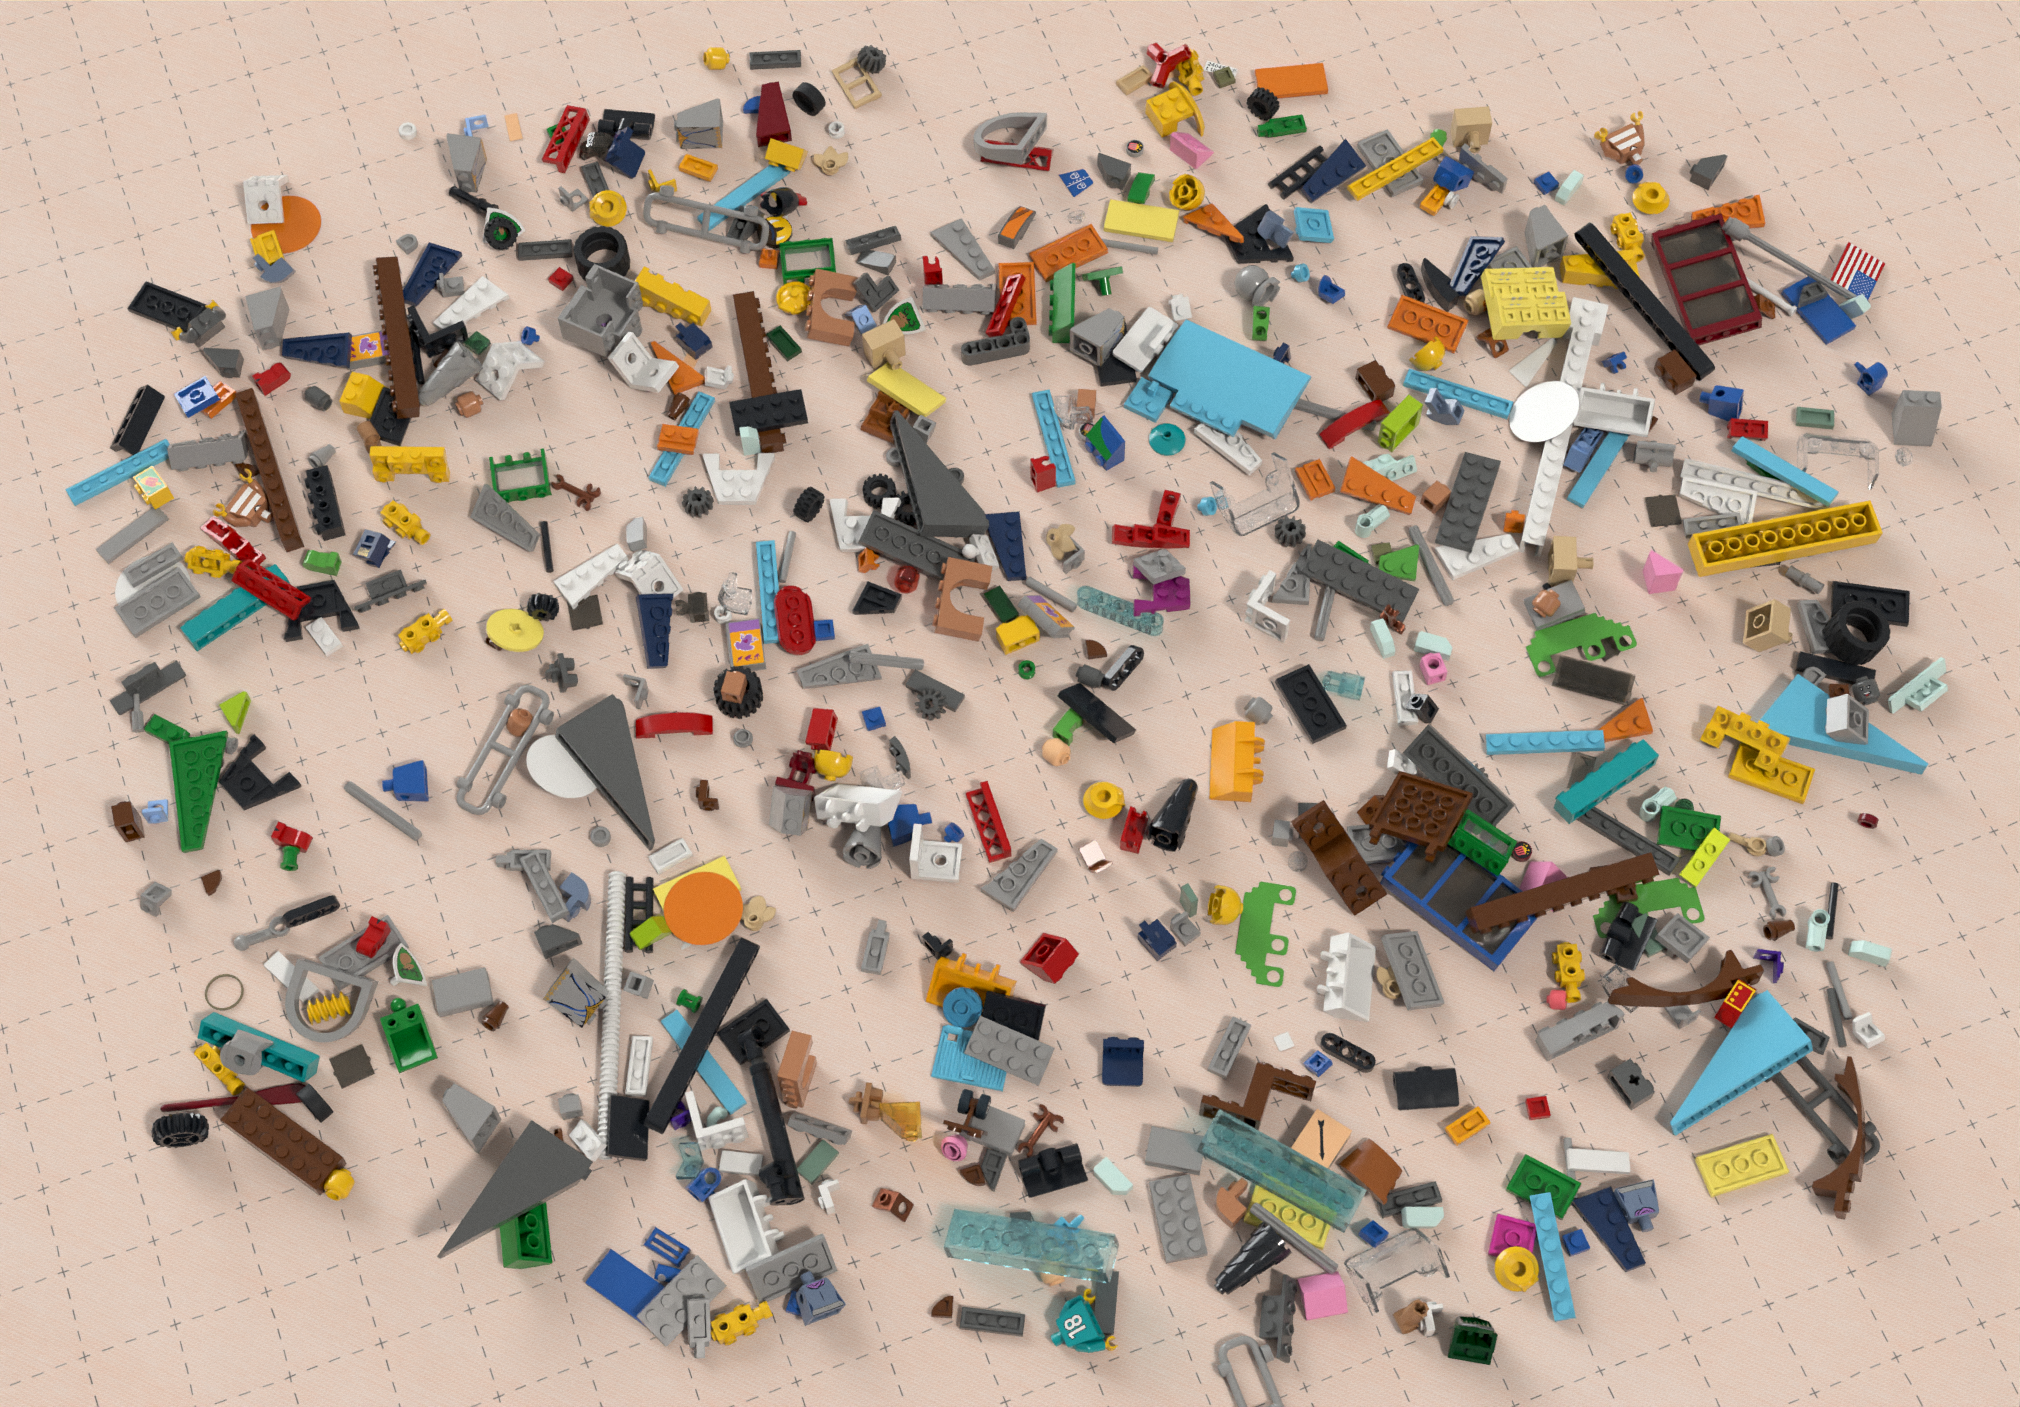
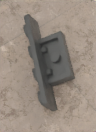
[354,570,427,613]
[110,660,186,715]
[1259,1274,1297,1363]

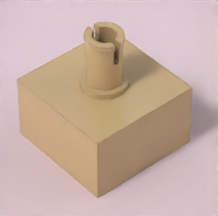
[1450,106,1492,153]
[862,319,906,370]
[1548,536,1594,587]
[1743,599,1793,652]

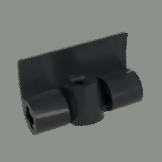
[598,109,655,140]
[1599,902,1658,971]
[1393,1066,1459,1111]
[1018,1143,1088,1198]

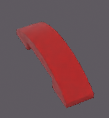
[1319,399,1390,449]
[636,712,713,739]

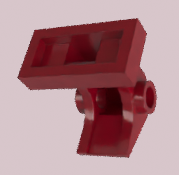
[775,750,817,801]

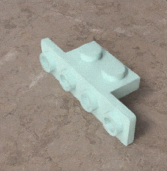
[1351,454,1417,497]
[1888,657,1948,714]

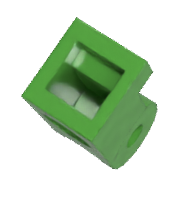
[1252,306,1270,341]
[303,550,342,576]
[1053,708,1083,746]

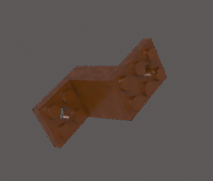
[1291,800,1387,916]
[1199,1062,1316,1134]

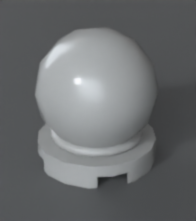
[1234,265,1280,307]

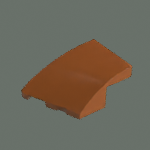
[860,390,910,444]
[1339,1138,1402,1205]

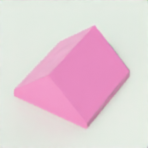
[1170,132,1214,169]
[1643,550,1684,594]
[1519,862,1567,911]
[1297,1271,1348,1321]

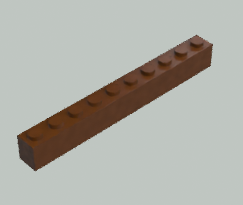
[373,256,420,419]
[733,291,787,453]
[235,388,305,553]
[1465,852,1660,935]

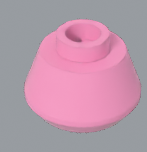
[941,1134,968,1162]

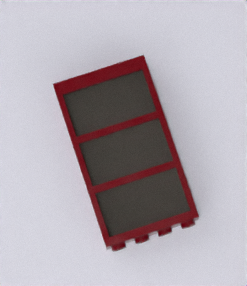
[1651,214,1762,346]

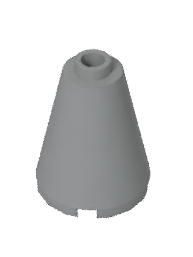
[843,825,882,869]

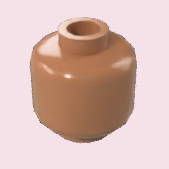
[455,391,484,418]
[1532,589,1561,618]
[506,708,533,737]

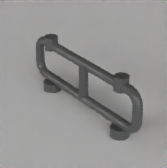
[1764,1056,1880,1164]

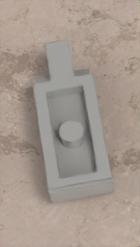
[496,850,552,871]
[861,920,890,975]
[687,1298,711,1359]

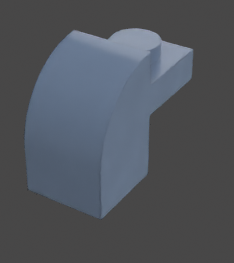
[1257,210,1294,248]
[253,254,296,284]
[1424,388,1465,425]
[559,872,591,922]

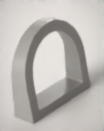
[974,112,1047,165]
[285,958,379,1042]

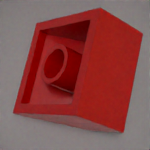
[1019,933,1079,984]

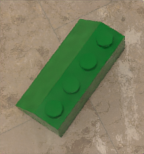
[1049,263,1076,343]
[500,1202,553,1269]

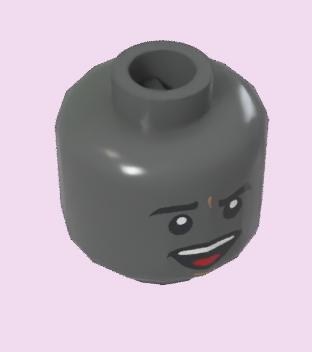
[1851,676,1880,706]

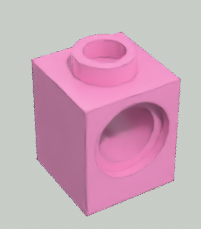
[1419,652,1447,685]

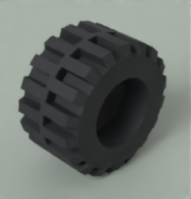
[713,666,763,719]

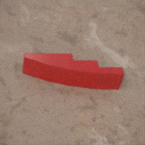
[200,516,266,570]
[1112,524,1190,549]

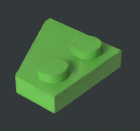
[1378,545,1419,581]

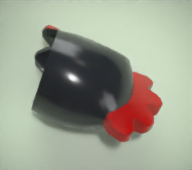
[760,187,807,217]

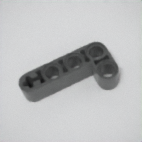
[961,317,1030,366]

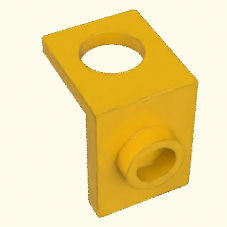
[648,169,677,192]

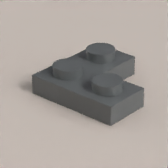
[852,272,899,312]

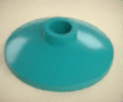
[1149,423,1186,456]

